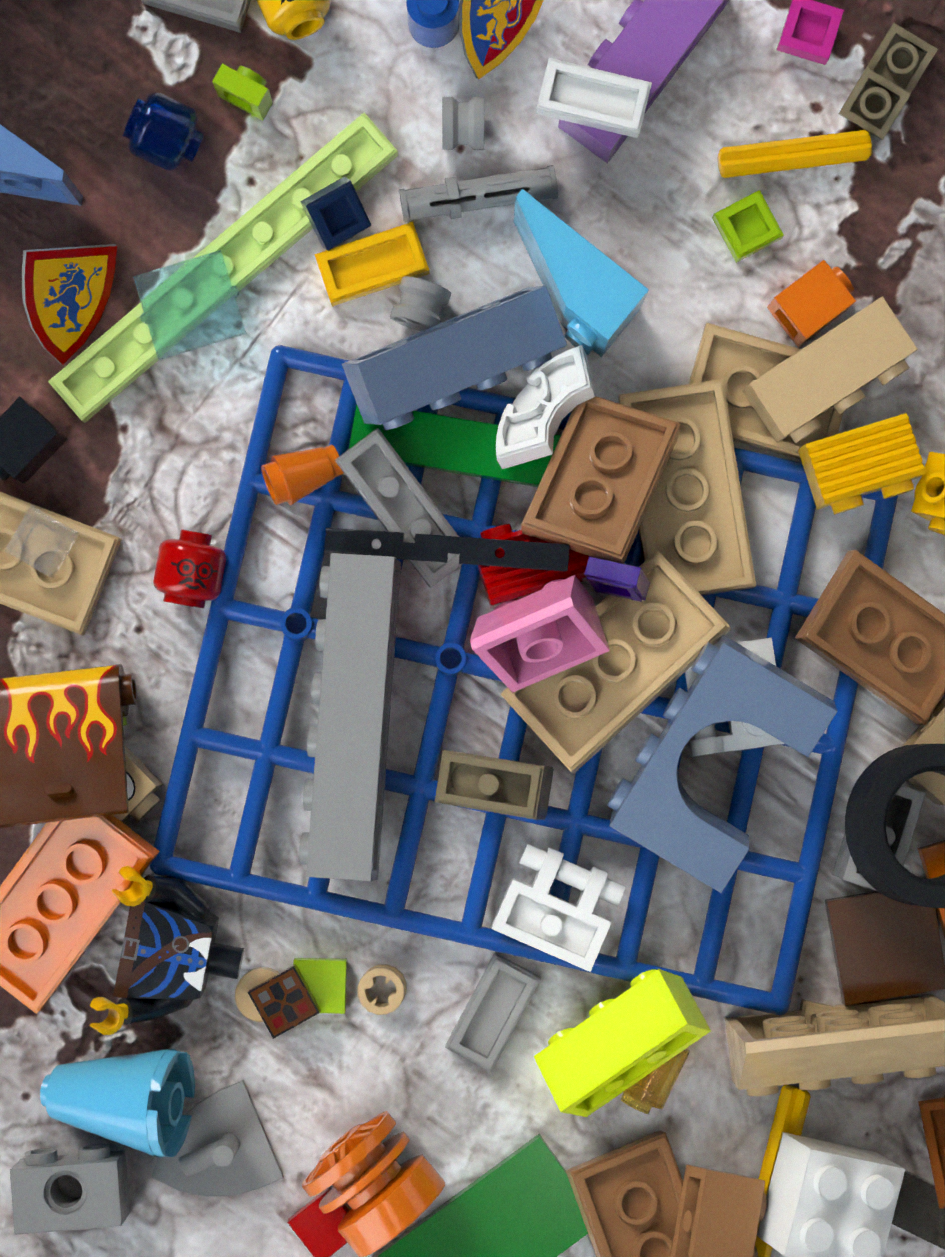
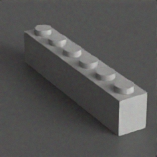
[299,553,401,882]

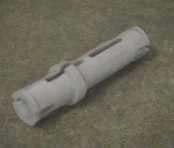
[399,165,558,223]

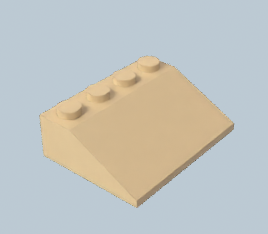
[725,994,945,1096]

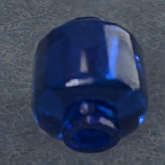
[122,92,204,171]

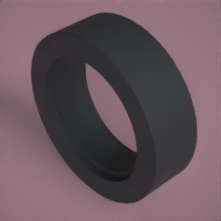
[845,744,945,908]

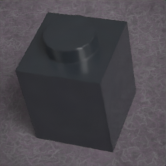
[0,396,67,484]

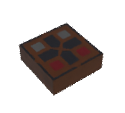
[248,964,321,1039]

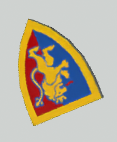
[459,0,544,80]

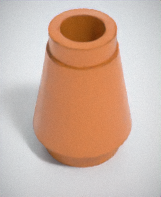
[261,445,344,505]

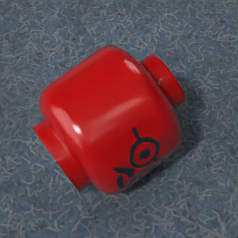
[153,530,226,608]

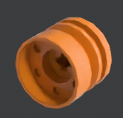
[302,1111,446,1257]

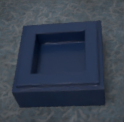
[300,176,372,251]

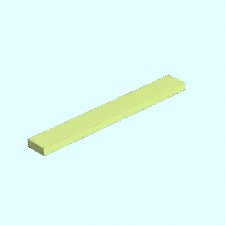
[48,113,398,423]

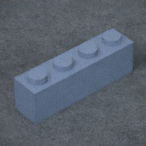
[342,286,567,430]

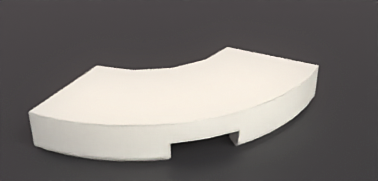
[496,345,595,469]

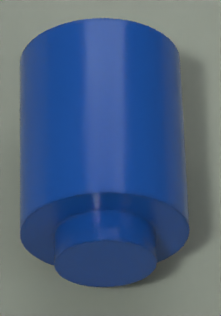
[406,0,459,48]

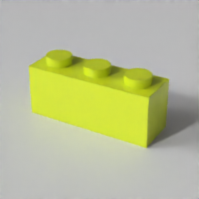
[534,969,711,1117]

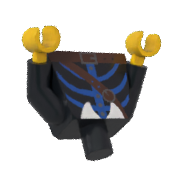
[90,866,244,1035]

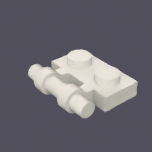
[491,844,625,972]

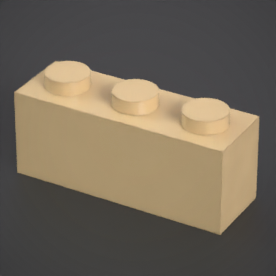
[743,296,918,443]

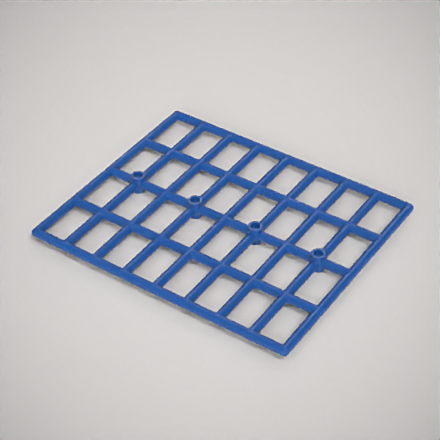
[150,345,898,1016]

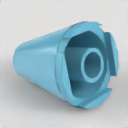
[40,1049,195,1158]

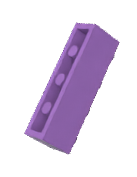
[558,0,730,164]

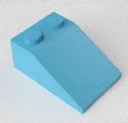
[513,189,649,357]

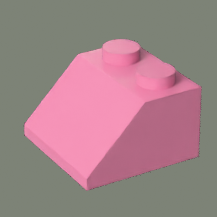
[470,575,610,692]

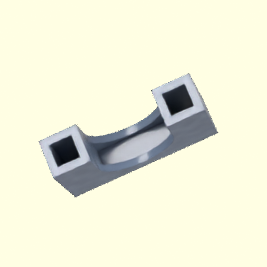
[607,635,838,893]

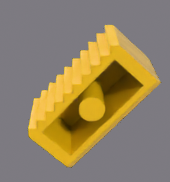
[798,413,926,515]

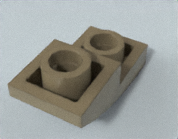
[838,23,938,140]

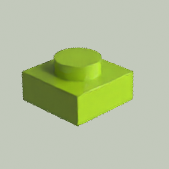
[212,63,273,121]

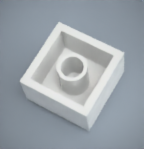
[757,1132,905,1257]

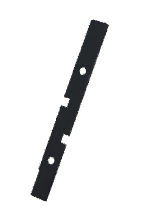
[324,528,570,571]

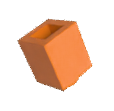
[767,260,856,348]

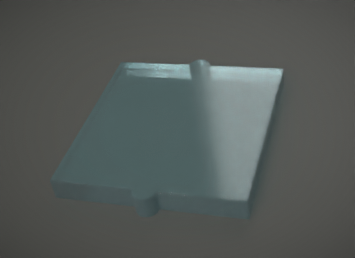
[133,250,247,360]

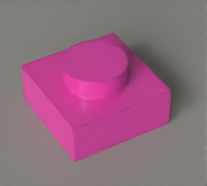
[776,0,844,65]

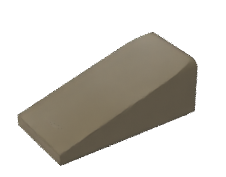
[435,750,554,820]

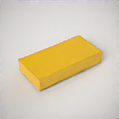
[314,222,430,307]

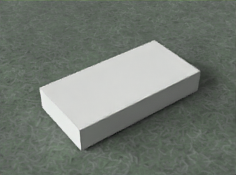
[536,58,652,138]

